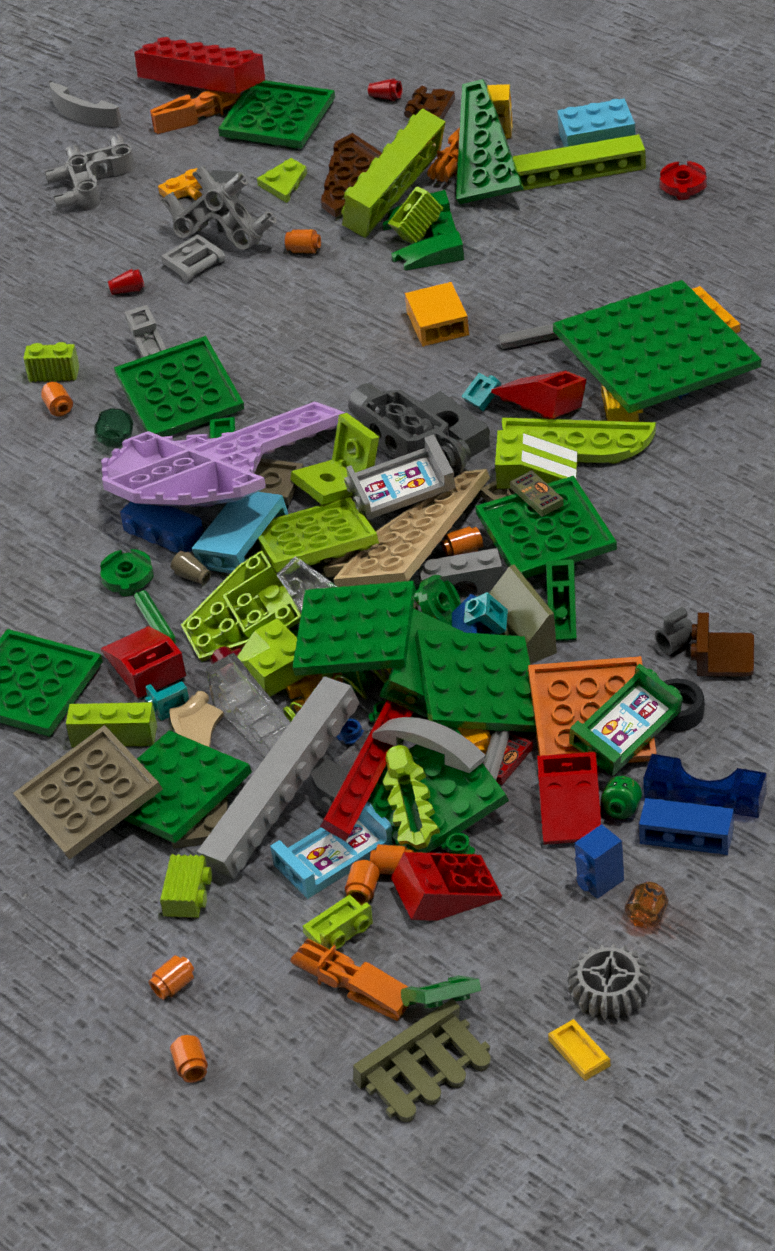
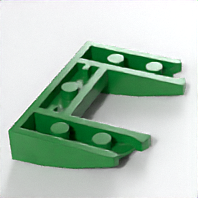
[383,190,464,271]

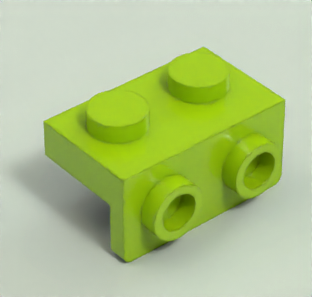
[302,894,373,949]

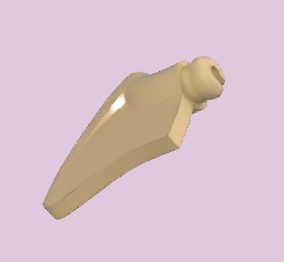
[170,691,224,747]

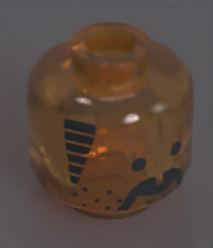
[624,882,669,928]

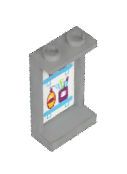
[344,435,455,520]

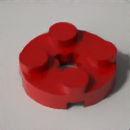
[659,161,707,200]

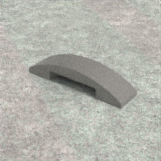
[49,82,122,127]
[124,305,166,357]
[372,717,485,773]

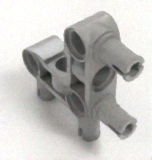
[44,134,135,210]
[161,165,276,250]

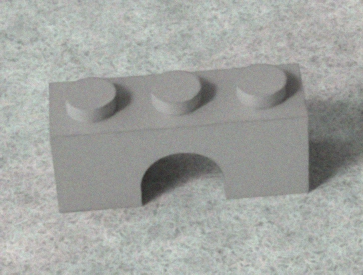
[418,548,503,594]

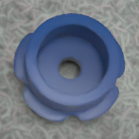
[337,719,364,745]

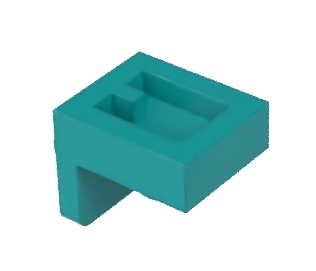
[461,373,502,411]
[464,592,508,635]
[144,681,189,721]

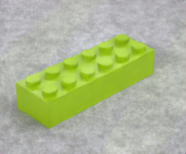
[341,108,446,238]

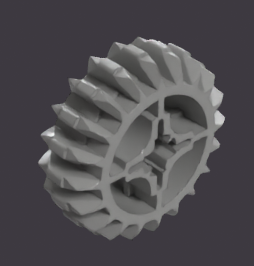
[567,943,651,1021]

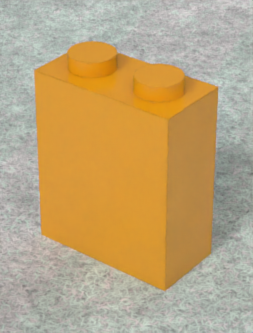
[405,282,469,347]

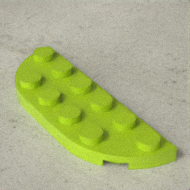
[502,418,656,464]

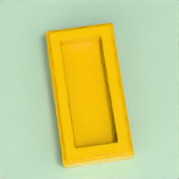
[548,1019,611,1081]

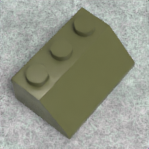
[489,565,557,664]

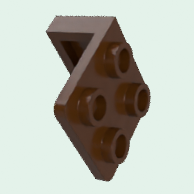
[691,612,754,676]

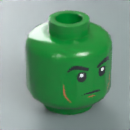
[600,776,642,819]

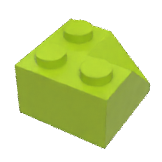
[234,618,307,699]

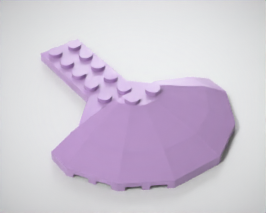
[101,402,345,507]

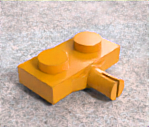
[158,168,202,200]

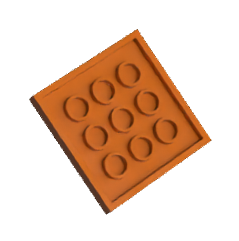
[528,656,657,763]

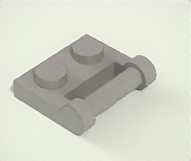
[161,235,225,282]

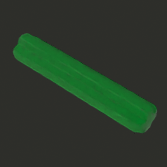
[134,590,176,643]

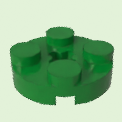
[100,549,154,597]
[414,575,461,626]

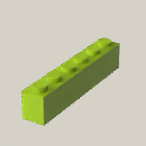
[512,134,646,192]

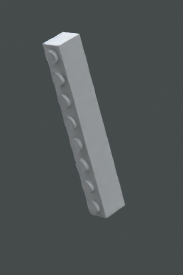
[197,677,359,879]

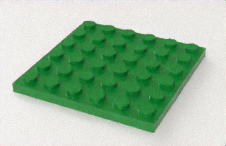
[553,280,762,413]

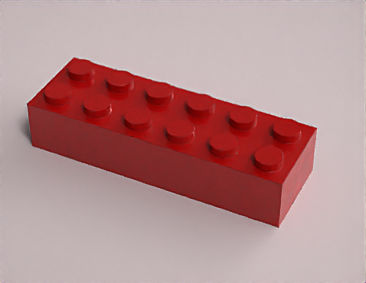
[134,37,265,94]

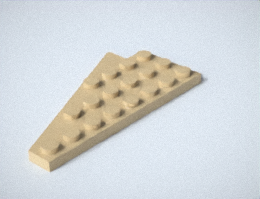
[323,469,490,587]

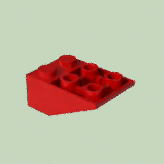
[491,371,587,419]
[101,626,186,699]
[537,752,601,845]
[391,852,502,921]

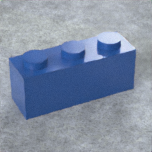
[120,501,204,553]
[639,798,734,855]

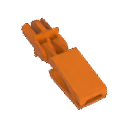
[150,90,240,134]
[427,127,460,183]
[290,938,409,1021]

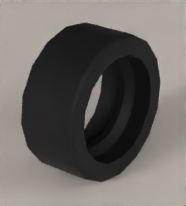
[663,678,705,732]

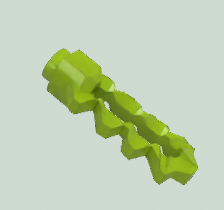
[383,745,440,850]

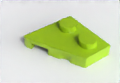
[257,158,307,203]

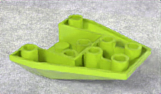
[181,550,301,662]

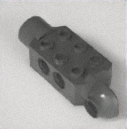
[348,383,471,477]

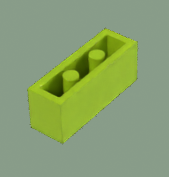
[66,702,157,747]

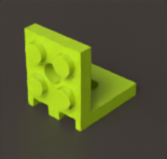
[290,413,379,505]

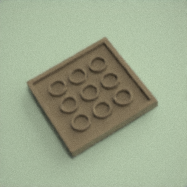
[13,725,163,860]

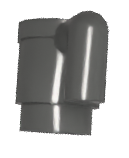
[655,607,693,655]

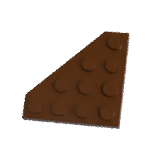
[321,133,382,218]

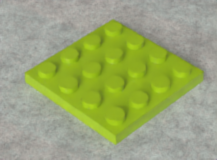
[256,497,379,573]

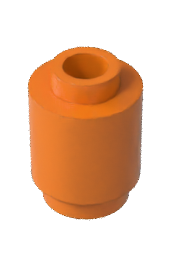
[285,229,321,253]
[41,382,73,417]
[441,526,483,556]
[370,844,414,875]
[345,860,380,905]
[148,955,194,1000]
[170,1035,208,1083]

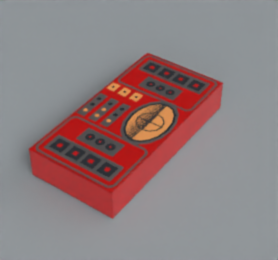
[482,733,533,785]

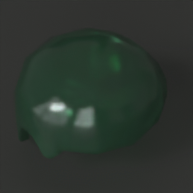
[94,408,133,448]

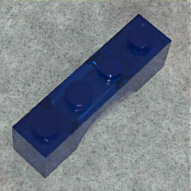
[643,754,767,818]

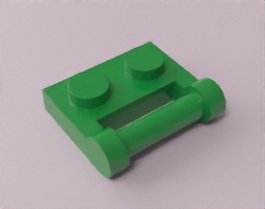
[401,975,481,1008]

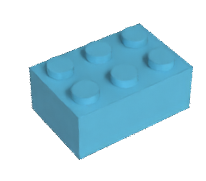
[557,98,636,147]

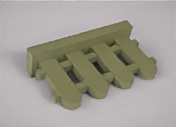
[353,998,491,1122]

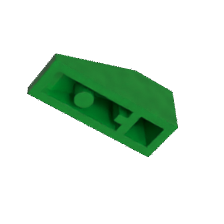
[546,560,577,641]

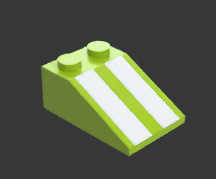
[495,429,578,489]

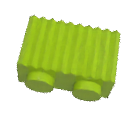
[388,186,443,244]
[23,342,79,382]
[160,854,212,918]

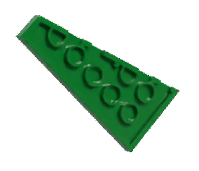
[456,79,524,204]

